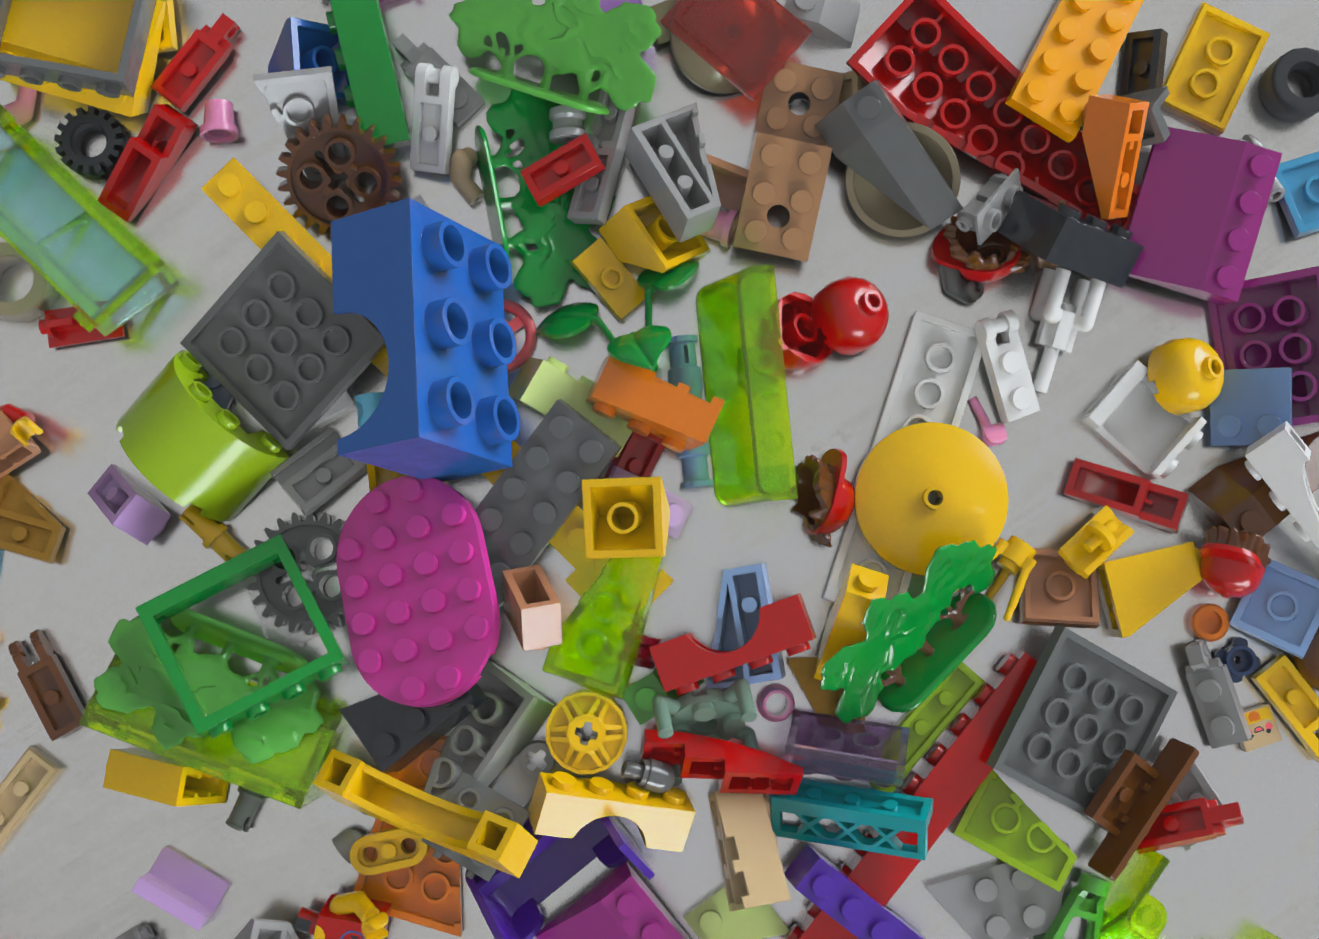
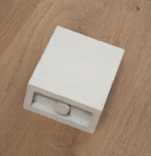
[1079,360,1207,480]

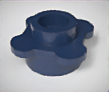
[1214,637,1260,683]

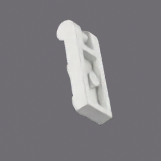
[410,62,459,174]
[974,309,1041,422]

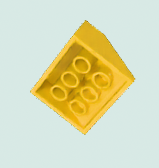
[0,0,167,117]

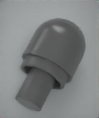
[621,758,676,793]

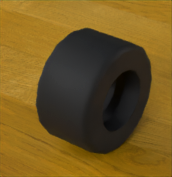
[1260,47,1319,122]

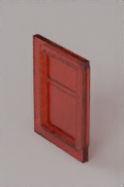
[660,0,813,101]

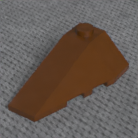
[1185,431,1319,536]

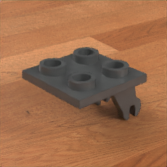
[421,771,531,882]

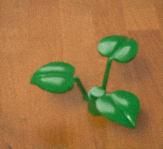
[535,260,700,372]

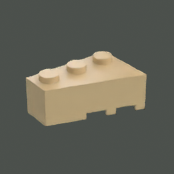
[708,791,791,912]

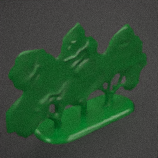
[475,89,616,308]

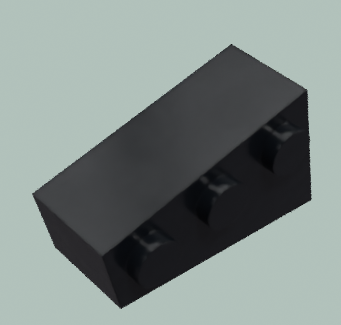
[998,190,1144,288]
[339,683,488,773]

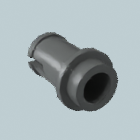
[225,779,267,832]

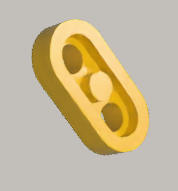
[350,827,429,875]

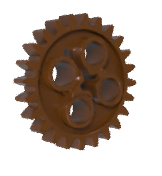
[276,114,403,235]

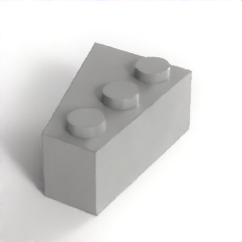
[624,103,721,243]

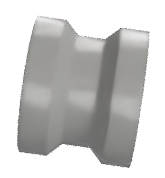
[549,105,587,145]

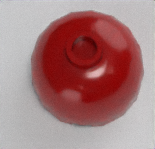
[811,276,889,355]
[758,292,834,371]

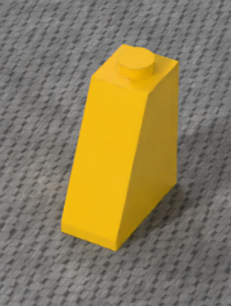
[1098,542,1202,638]
[813,563,889,681]
[103,748,233,807]

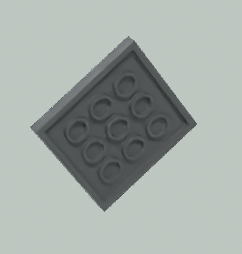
[180,231,386,450]
[986,624,1178,819]

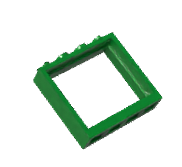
[135,534,348,740]

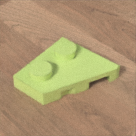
[683,884,789,939]

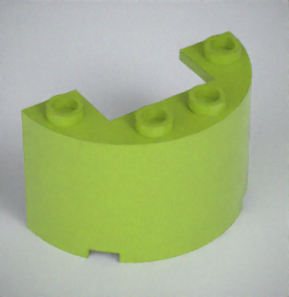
[116,350,289,521]

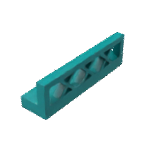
[771,779,933,861]

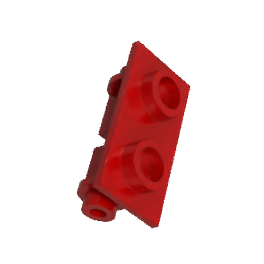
[38,299,125,348]

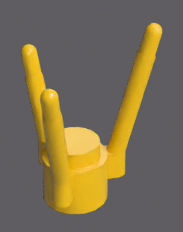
[954,535,1037,622]

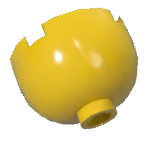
[1147,337,1224,416]

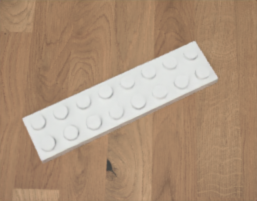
[823,310,982,602]

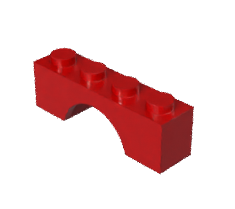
[649,593,817,696]

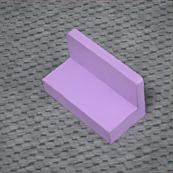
[132,846,230,931]

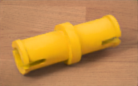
[179,505,247,562]

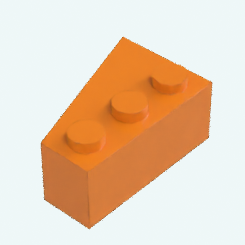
[585,356,725,453]

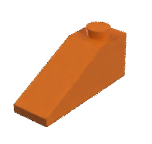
[1082,94,1149,220]

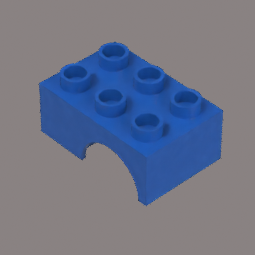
[331,198,520,482]

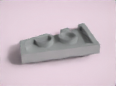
[253,66,347,181]

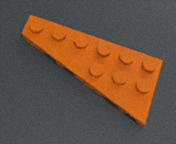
[354,735,463,937]

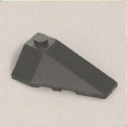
[815,80,963,230]

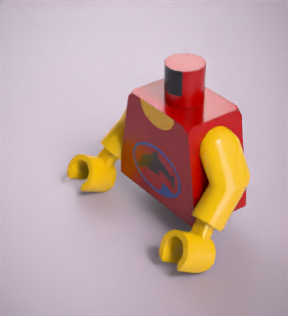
[294,890,392,939]

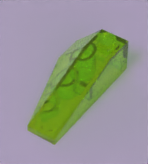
[542,545,667,700]

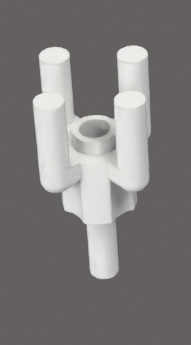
[1030,267,1106,394]

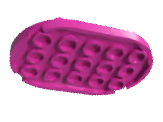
[336,476,500,708]

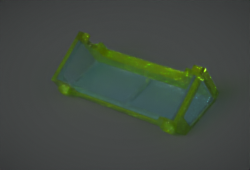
[0,104,179,336]

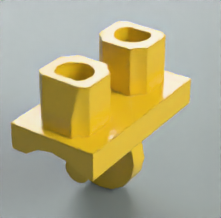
[1057,505,1135,579]

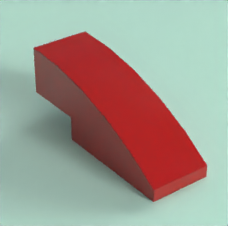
[97,104,198,222]
[1063,458,1189,534]

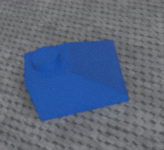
[268,17,350,106]

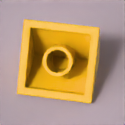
[582,476,671,559]

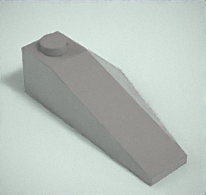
[424,659,555,800]

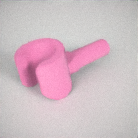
[968,396,1007,446]

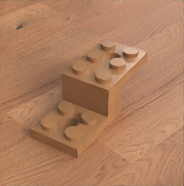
[732,58,844,262]

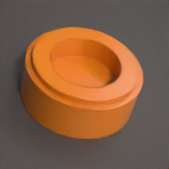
[1187,603,1230,642]

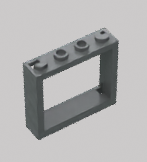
[0,0,157,98]

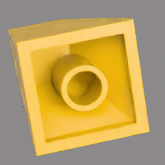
[599,196,711,273]

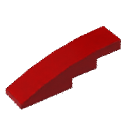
[640,729,803,795]

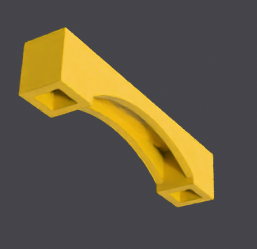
[312,749,538,878]

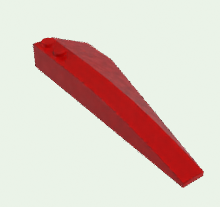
[846,0,1139,229]

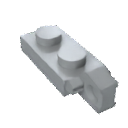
[392,33,485,128]
[1184,639,1252,749]

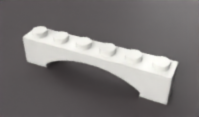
[1244,421,1319,557]

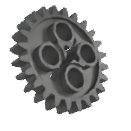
[247,512,345,635]

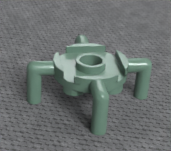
[652,678,759,786]

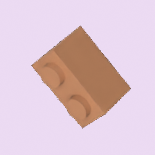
[502,564,562,651]

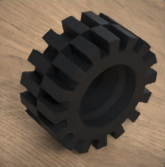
[54,106,129,180]

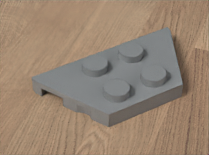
[925,842,1070,939]

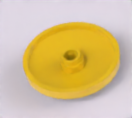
[854,422,1009,576]

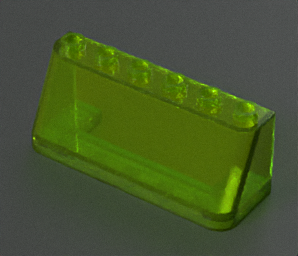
[695,264,798,508]

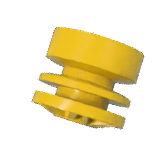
[545,688,628,774]

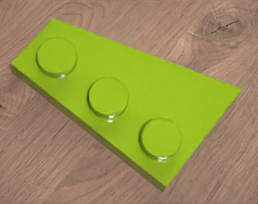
[954,769,1077,893]

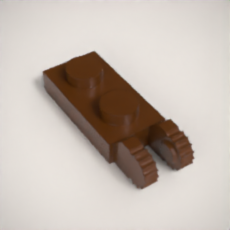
[8,629,91,741]

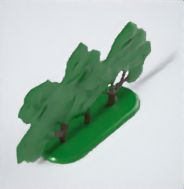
[820,540,997,724]

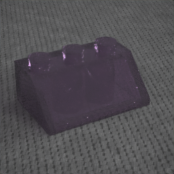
[784,710,910,788]

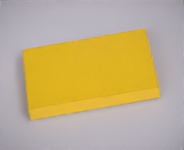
[1160,2,1270,136]

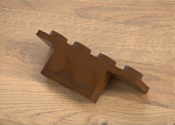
[1083,738,1199,881]

